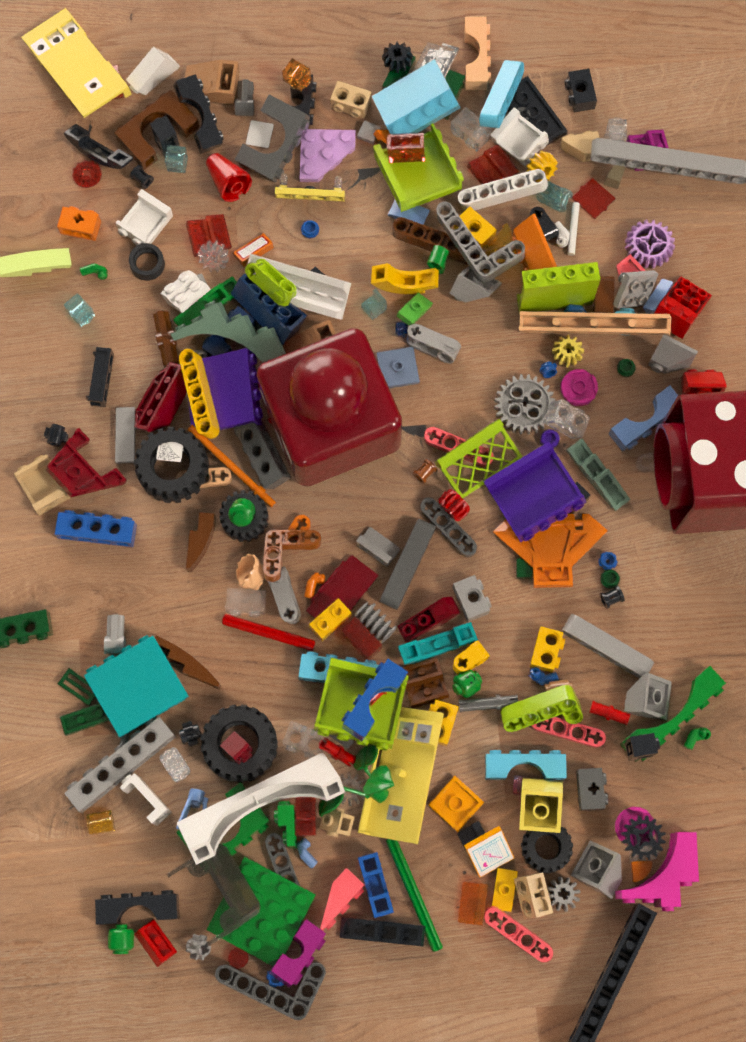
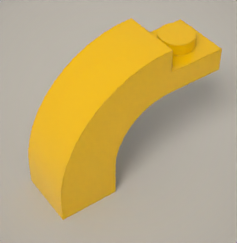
[371,263,439,295]

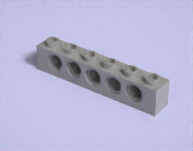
[64,717,176,813]

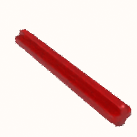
[222,614,316,651]

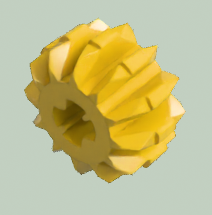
[526,151,558,182]

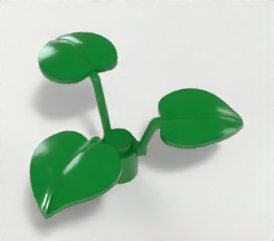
[318,744,394,817]

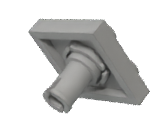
[613,270,659,308]

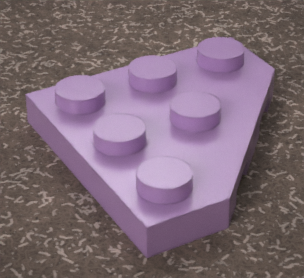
[300,129,356,182]

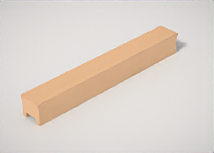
[519,311,671,336]

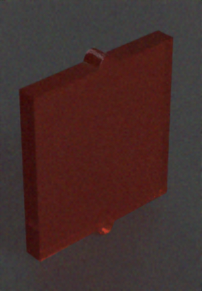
[572,178,616,219]

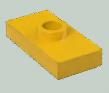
[492,868,518,912]

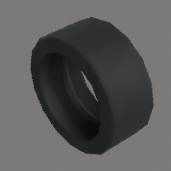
[129,243,165,281]

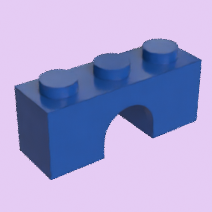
[358,852,394,918]

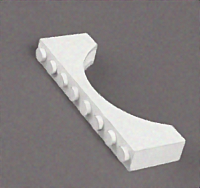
[177,753,345,865]

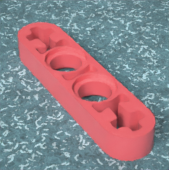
[424,427,494,467]
[531,717,606,748]
[484,906,553,962]

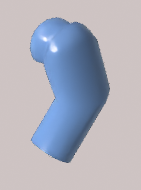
[297,838,318,869]

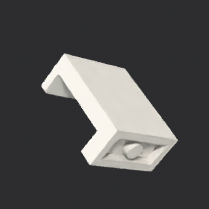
[490,108,549,166]
[115,189,173,246]
[120,774,172,826]

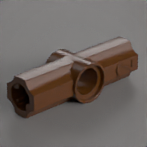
[153,310,180,368]

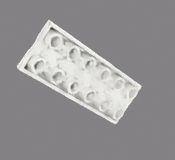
[247,254,351,320]

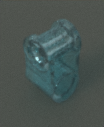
[536,181,573,212]

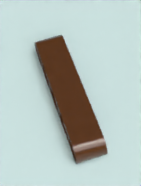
[393,217,478,265]

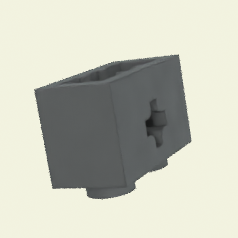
[576,768,608,811]

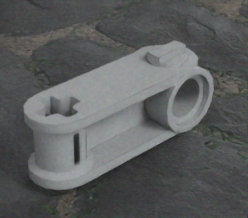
[406,324,461,364]
[268,566,301,624]

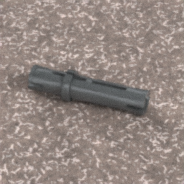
[459,694,518,712]

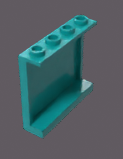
[84,635,189,738]

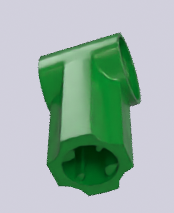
[427,245,449,275]

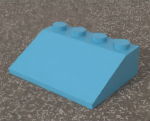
[372,59,461,144]

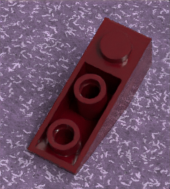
[397,596,461,643]

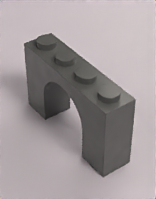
[235,94,310,183]

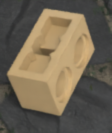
[330,81,372,119]
[514,872,553,919]

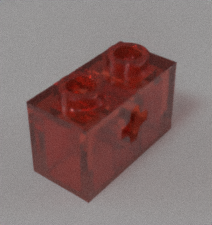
[387,133,425,163]
[341,617,382,660]
[295,797,317,837]

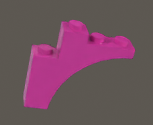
[615,832,699,911]

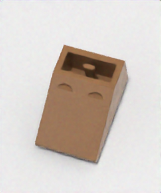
[185,60,240,105]
[283,320,336,353]

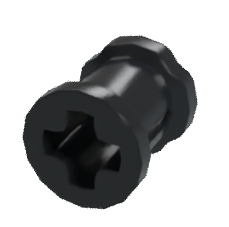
[130,165,154,189]
[600,586,625,609]

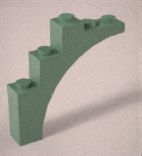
[171,301,286,363]

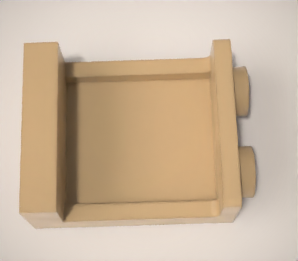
[14,455,70,516]

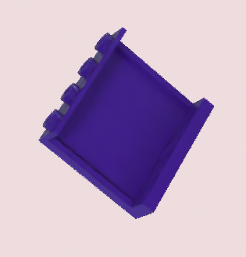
[188,348,263,431]
[483,442,587,542]

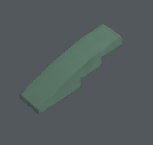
[566,439,631,511]

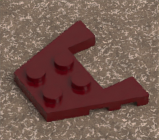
[46,428,127,498]

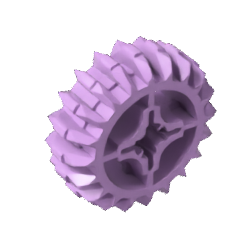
[625,219,675,269]

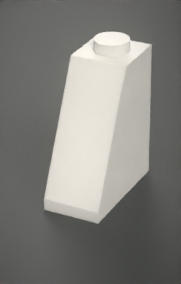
[126,47,180,95]

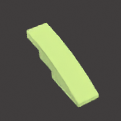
[0,248,72,277]

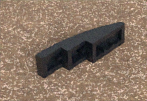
[339,917,426,947]

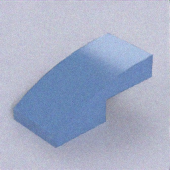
[388,200,430,224]

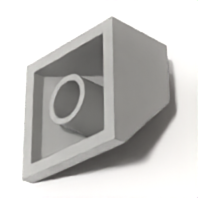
[450,266,502,303]
[648,334,698,374]
[624,673,672,720]
[571,840,622,899]

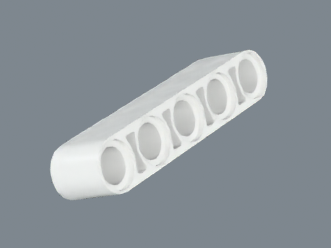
[458,169,548,211]

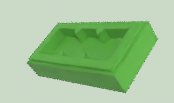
[396,293,433,326]

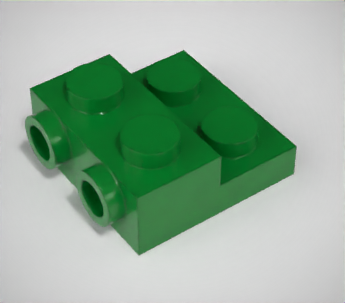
[274,801,297,849]

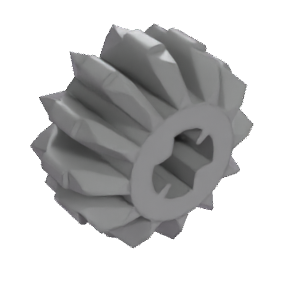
[547,877,580,912]

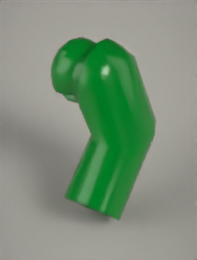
[80,263,108,280]
[683,727,711,750]

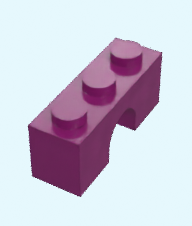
[269,919,326,987]

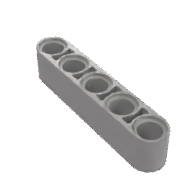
[561,614,654,679]

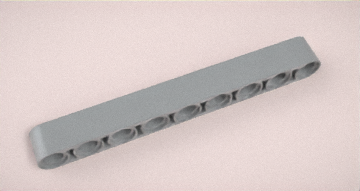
[591,138,746,184]

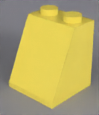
[519,778,563,833]

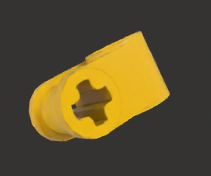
[453,640,490,674]

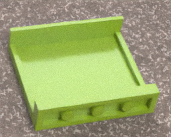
[373,123,464,212]
[516,262,601,314]
[314,658,409,751]

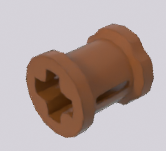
[412,459,438,484]

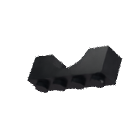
[173,74,224,154]
[95,890,180,925]

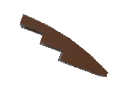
[155,635,221,690]

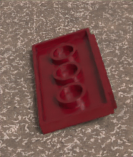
[306,555,379,633]

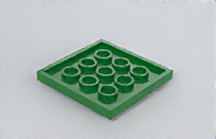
[206,856,316,966]

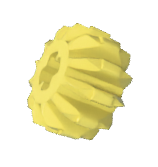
[552,334,584,367]

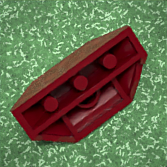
[134,362,187,432]

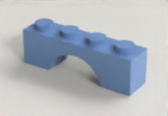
[609,386,678,451]

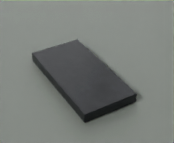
[508,76,568,150]

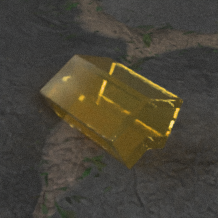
[86,810,116,835]

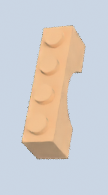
[464,17,491,90]

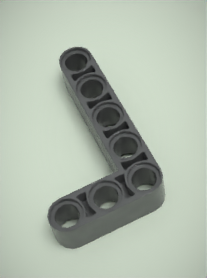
[215,962,326,1020]

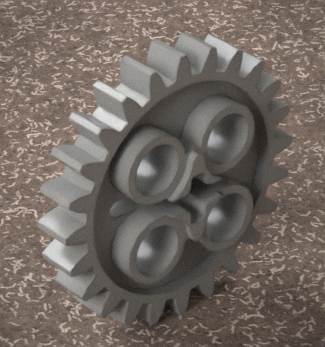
[494,374,556,435]

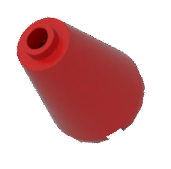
[206,153,252,202]

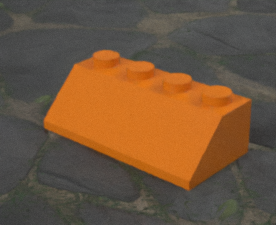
[510,214,557,271]

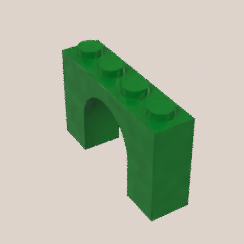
[176,782,270,872]

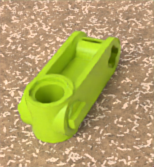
[245,258,297,306]

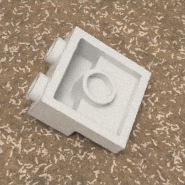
[160,270,211,313]

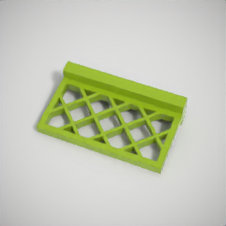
[434,419,522,498]

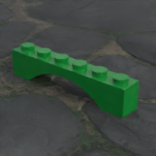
[620,666,726,762]

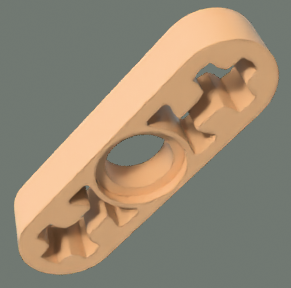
[176,467,232,488]

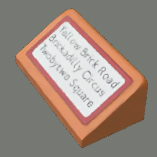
[233,233,274,268]

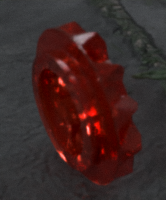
[72,160,102,188]

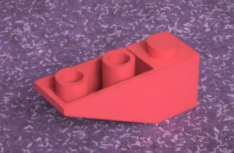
[320,868,365,931]

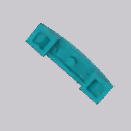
[398,622,478,665]

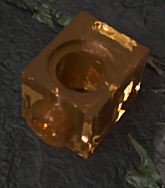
[282,58,312,91]

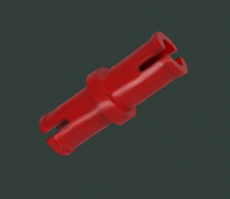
[589,701,631,726]
[319,737,356,767]

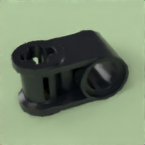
[529,206,559,242]

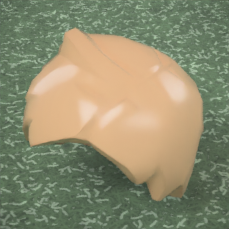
[236,554,264,590]

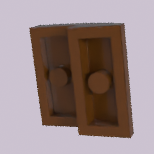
[402,657,449,708]

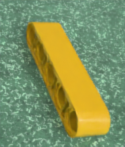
[179,349,220,439]

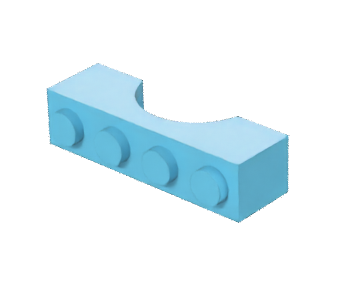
[485,750,567,780]

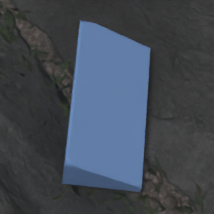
[643,279,673,314]

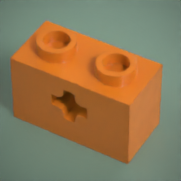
[57,206,101,241]

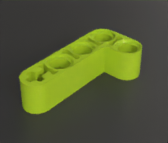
[500,685,583,732]

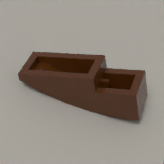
[186,512,217,572]

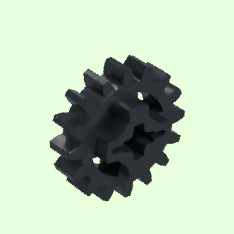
[621,815,666,860]

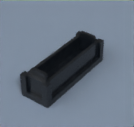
[86,347,114,407]

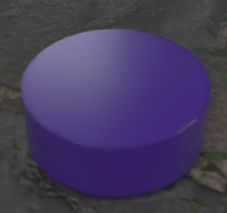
[540,429,560,449]

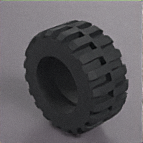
[134,427,209,503]
[201,704,278,783]

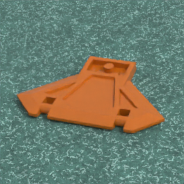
[493,514,608,588]

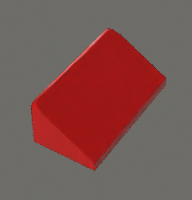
[134,919,177,967]

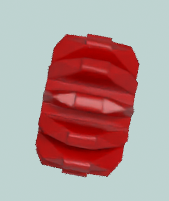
[438,489,470,521]

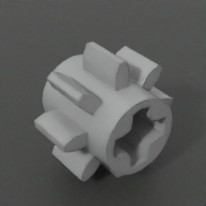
[186,934,211,960]

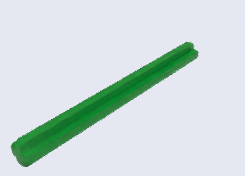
[386,839,443,952]

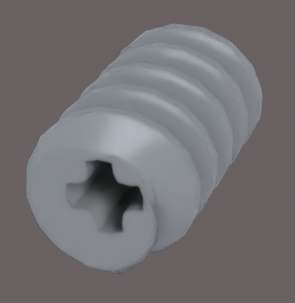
[354,602,397,644]

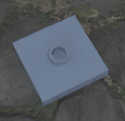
[377,347,420,389]

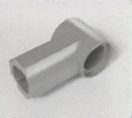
[104,615,126,654]

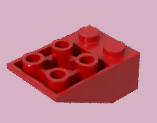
[654,276,712,339]

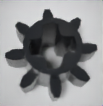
[43,424,68,447]
[179,721,201,747]

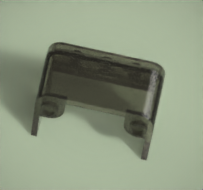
[167,843,261,946]

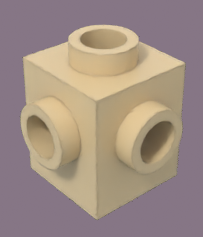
[319,808,355,837]

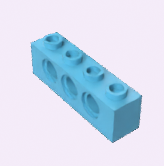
[298,652,379,683]

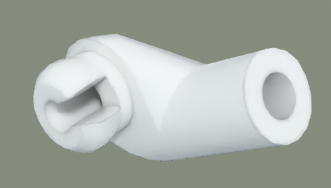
[555,221,570,248]

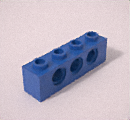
[55,510,137,547]

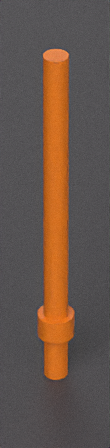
[187,424,276,508]

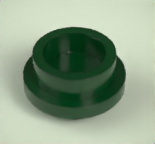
[617,359,636,377]
[600,569,620,589]

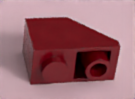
[220,731,253,764]

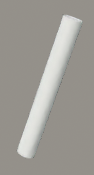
[568,202,580,256]

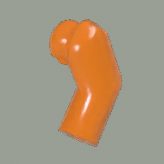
[304,572,325,598]

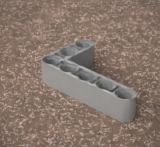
[436,202,525,282]

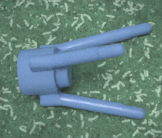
[176,788,209,829]

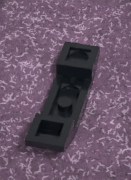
[64,124,133,169]

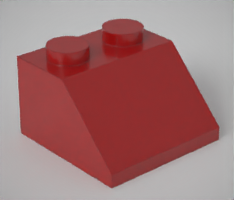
[681,369,727,395]

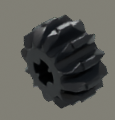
[382,41,413,73]

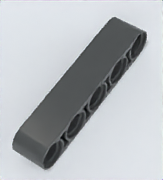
[380,519,436,610]

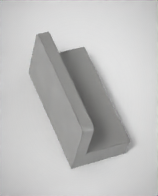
[356,527,400,567]

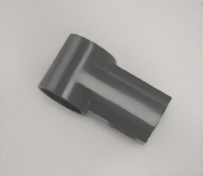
[235,79,254,116]

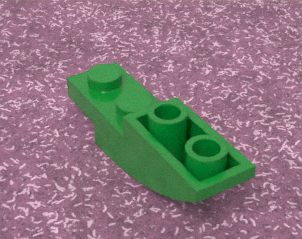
[173,276,237,326]

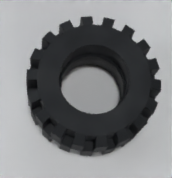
[219,490,269,542]
[521,827,573,873]

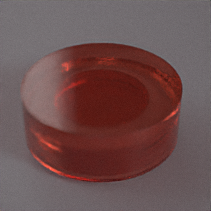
[228,948,249,969]

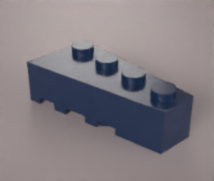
[231,273,307,346]

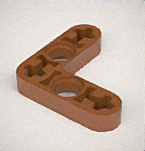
[263,530,321,582]

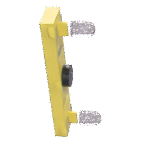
[275,173,345,202]

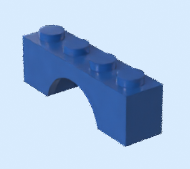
[341,659,408,741]

